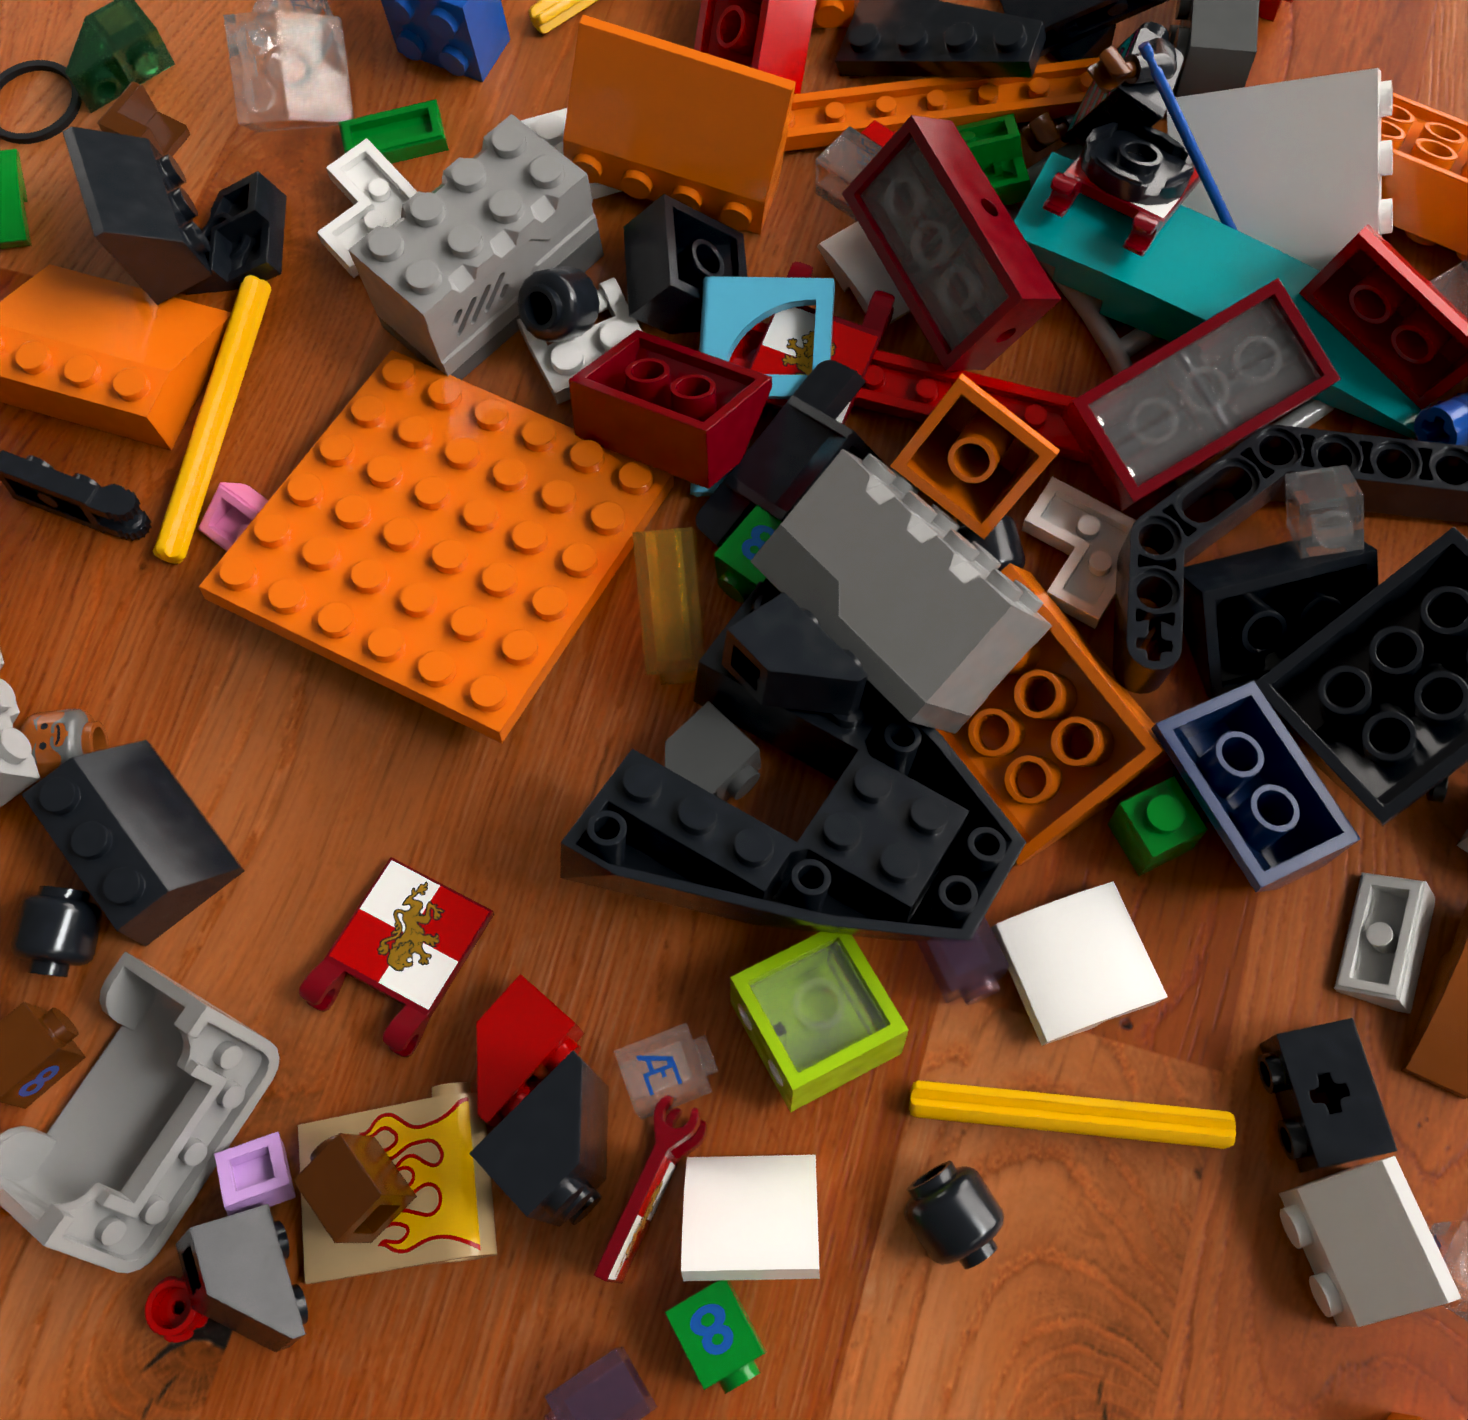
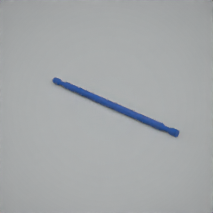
[1138,41,1238,231]

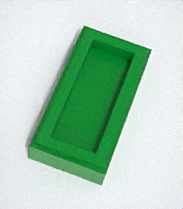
[339,99,449,164]

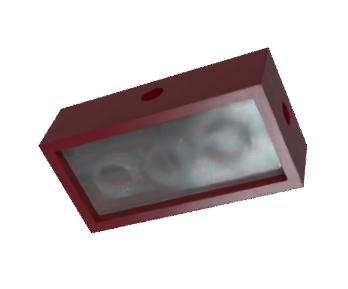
[842,115,1061,371]
[1061,278,1341,512]

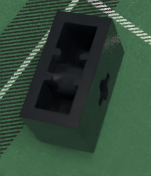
[1257,1018,1398,1173]

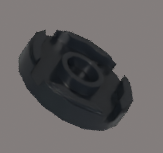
[1080,122,1194,205]

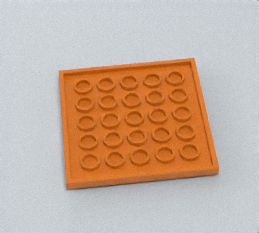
[199,350,674,743]

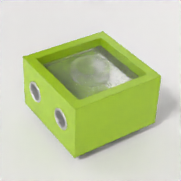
[730,932,909,1112]

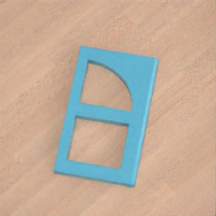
[690,276,835,497]

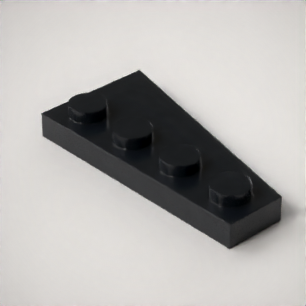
[835,0,1046,78]

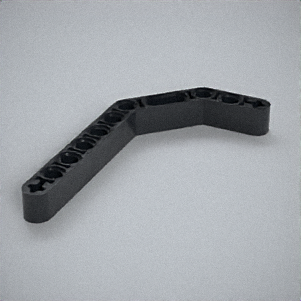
[1113,425,1468,694]

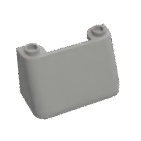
[0,952,280,1273]

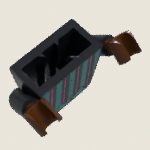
[1021,22,1184,152]

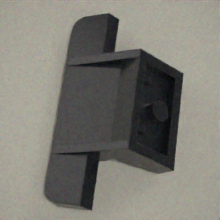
[696,360,889,548]

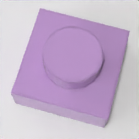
[214,1132,296,1216]

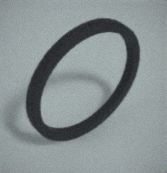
[0,60,82,144]

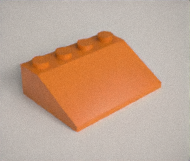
[563,15,796,235]
[1381,93,1468,264]
[0,264,231,450]
[936,563,1170,865]

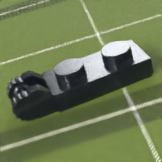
[0,450,152,541]

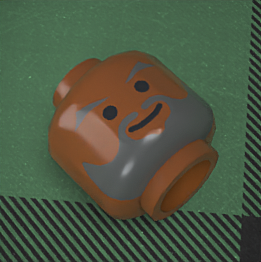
[20,708,109,784]

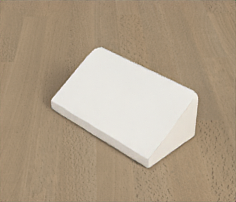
[1334,872,1435,1013]

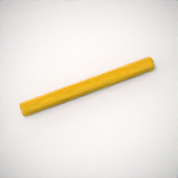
[153,275,271,564]

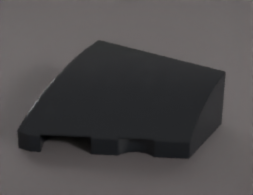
[183,171,287,295]

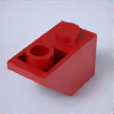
[476,974,585,1128]

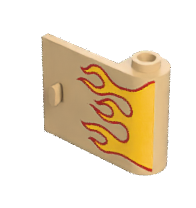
[298,1082,497,1284]

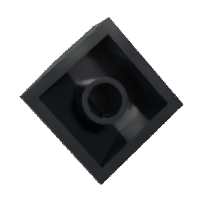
[623,194,748,334]

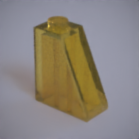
[633,527,706,685]

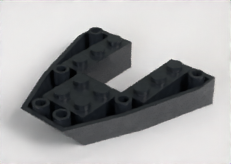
[560,581,1026,941]

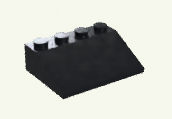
[1255,527,1468,827]

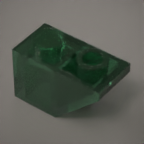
[65,0,175,113]

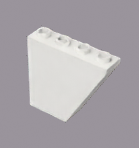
[1167,68,1393,271]

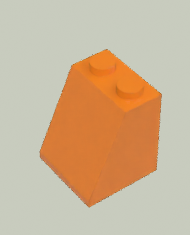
[890,374,1060,539]

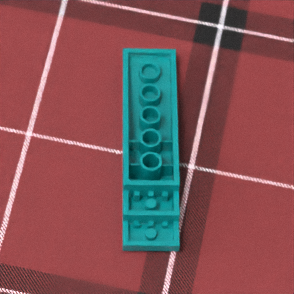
[1014,152,1431,439]

